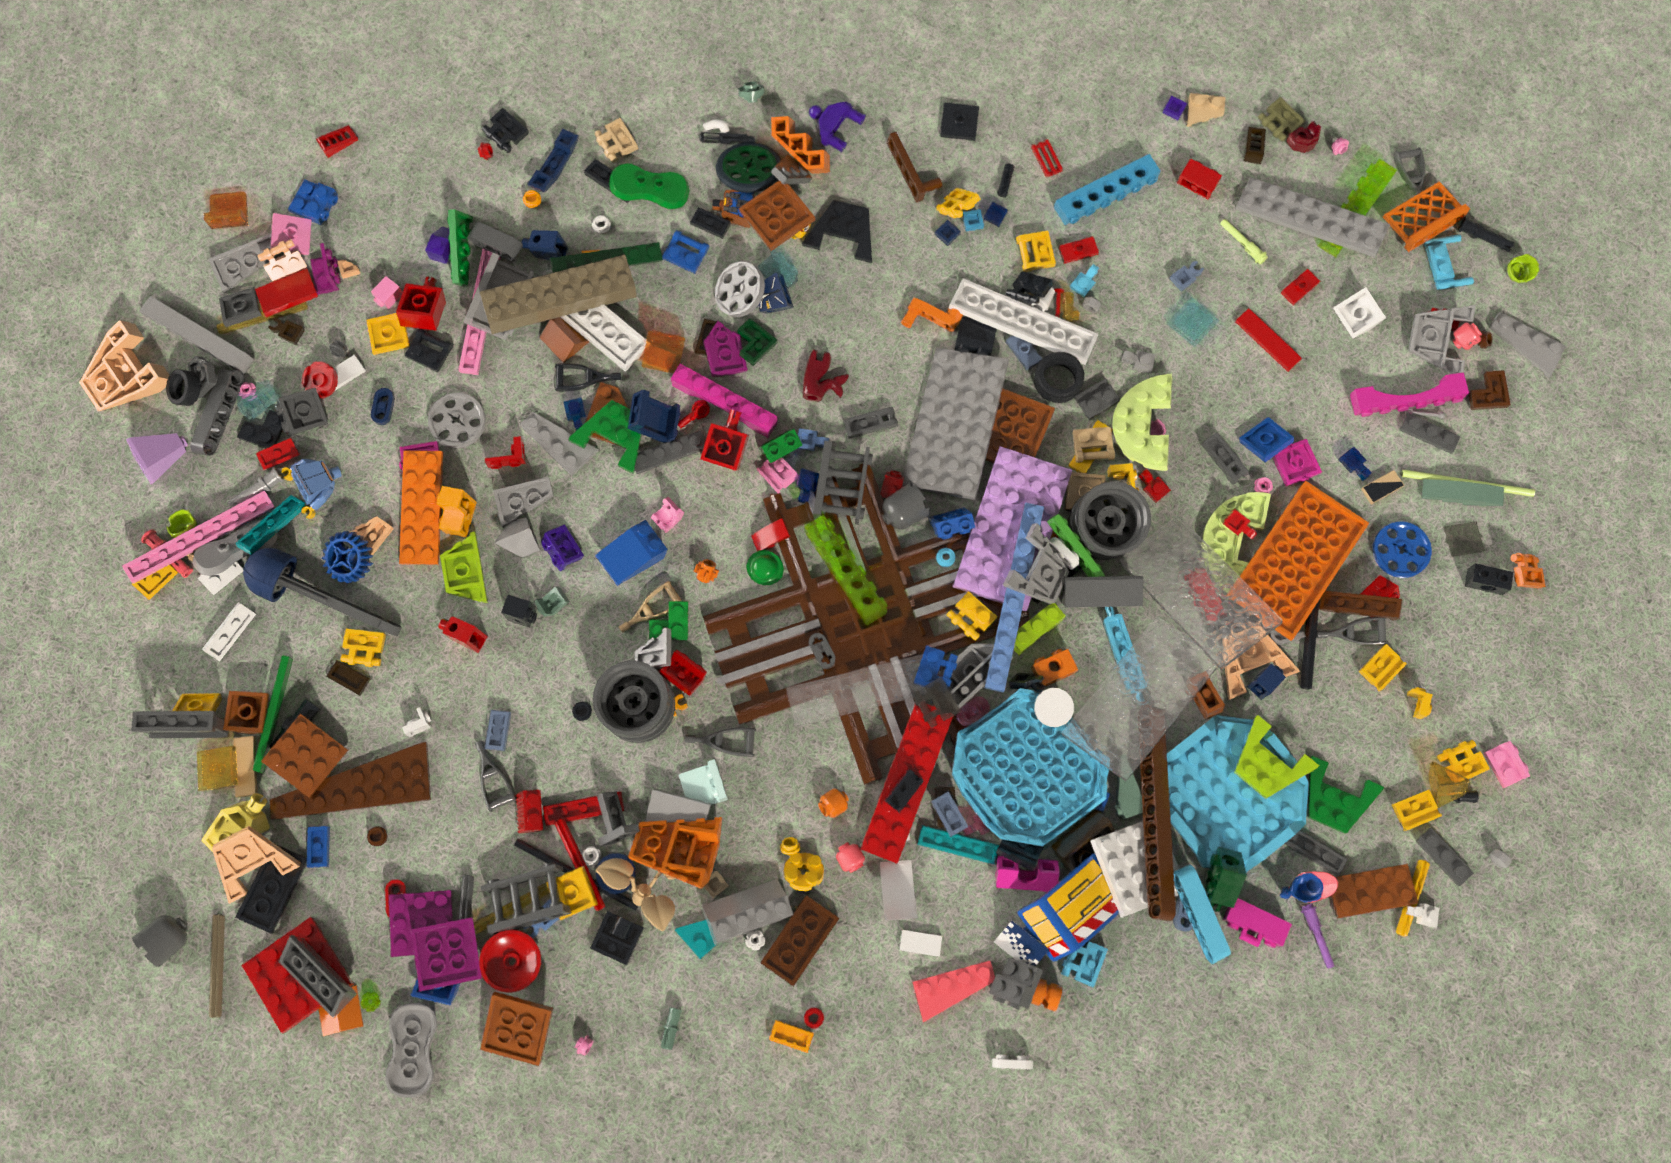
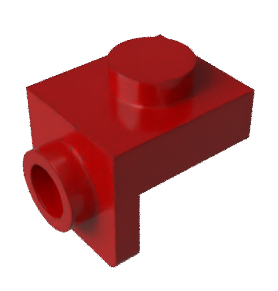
[880,470,905,498]

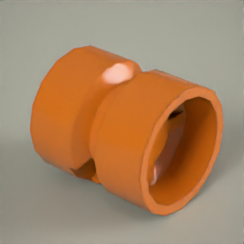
[1031,978,1063,1011]

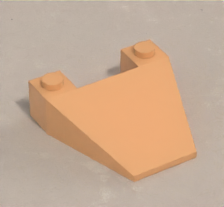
[79,320,169,411]

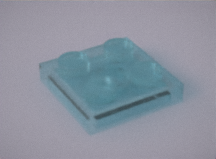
[1167,297,1219,348]

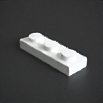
[202,602,256,661]

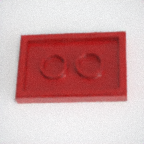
[255,268,319,317]

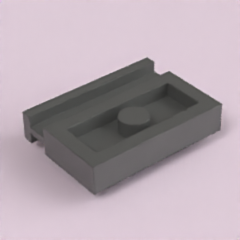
[1074,378,1121,420]

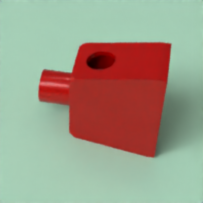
[438,616,488,653]

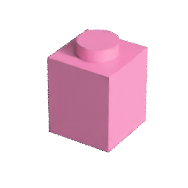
[371,276,403,309]

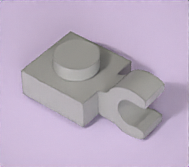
[1121,350,1155,373]

